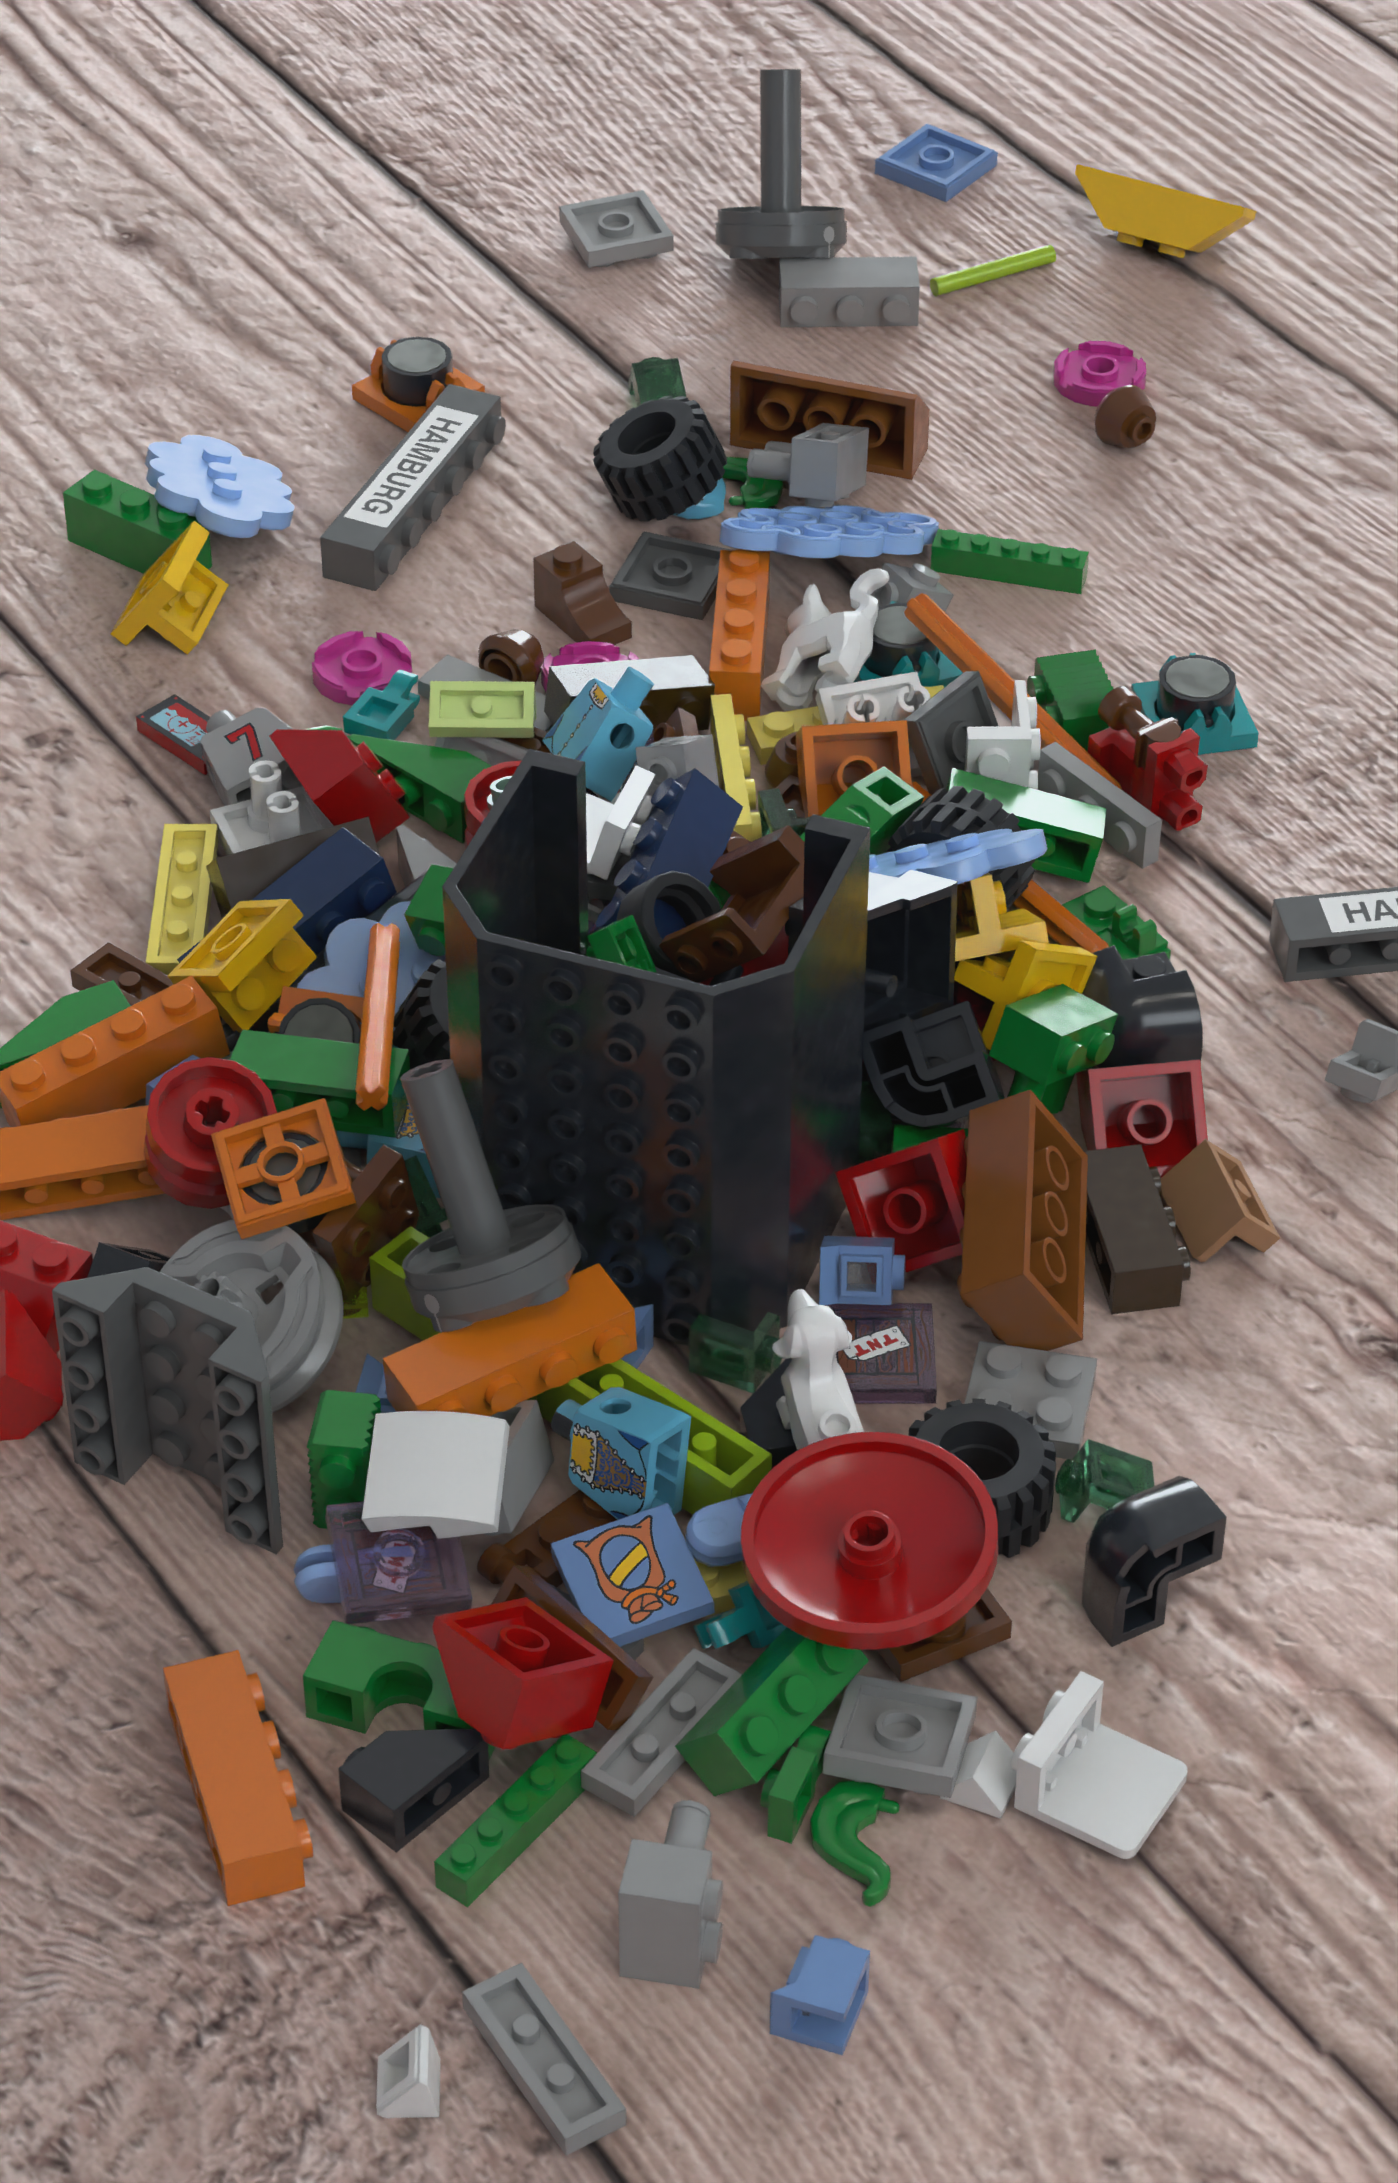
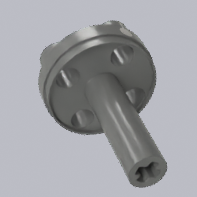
[715,69,847,259]
[400,1059,582,1332]

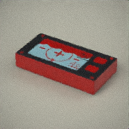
[136,694,210,775]

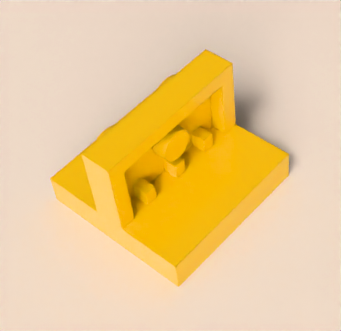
[110,521,228,655]
[955,873,1049,962]
[167,899,317,1033]
[954,940,1098,1050]

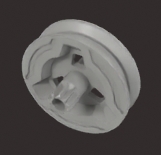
[160,1219,343,1413]

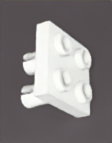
[815,671,930,777]
[210,760,333,855]

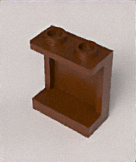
[659,825,804,983]

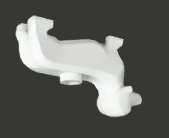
[772,1289,864,1450]

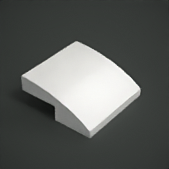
[362,1411,510,1539]

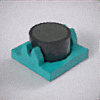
[854,601,963,688]
[1131,653,1259,755]

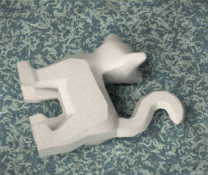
[761,568,890,711]

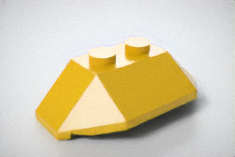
[1075,164,1257,258]

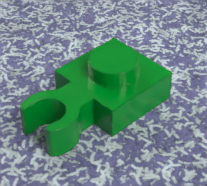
[760,1725,832,1844]

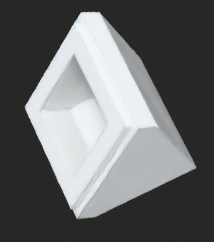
[940,1730,1017,1819]
[376,2024,441,2118]

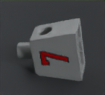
[199,708,302,806]

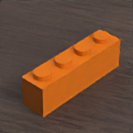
[709,549,770,721]
[0,976,230,1127]
[0,1105,165,1220]
[382,1263,637,1416]
[163,1650,313,1906]

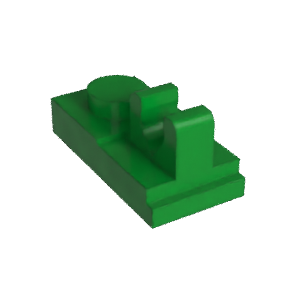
[1062,885,1171,960]

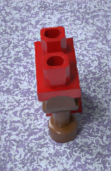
[1087,686,1208,831]

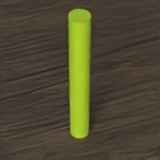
[930,245,1056,296]

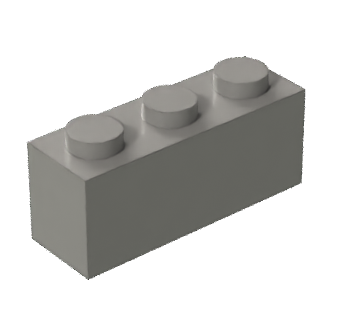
[779,257,920,327]

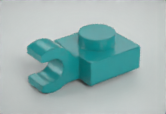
[343,670,420,740]
[693,1581,786,1649]

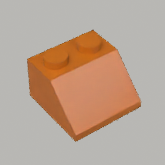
[795,720,912,824]

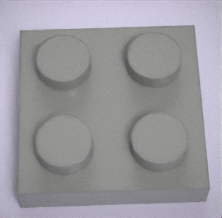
[559,190,674,268]
[965,1341,1097,1461]
[823,1674,977,1798]

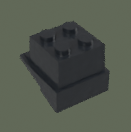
[785,870,958,1032]

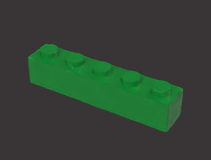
[931,529,1089,594]
[434,1734,597,1908]

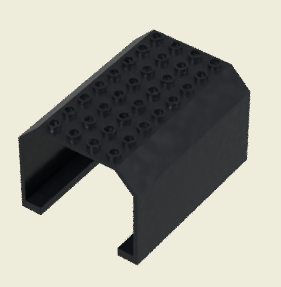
[442,749,871,1352]

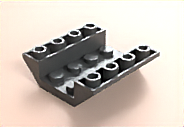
[52,1267,283,1555]

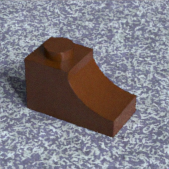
[533,541,632,645]

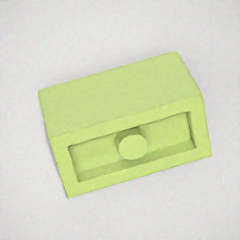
[428,681,537,738]

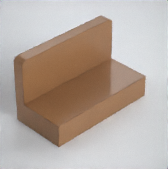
[1160,1139,1280,1263]

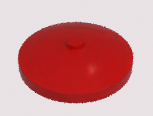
[741,1432,998,1650]

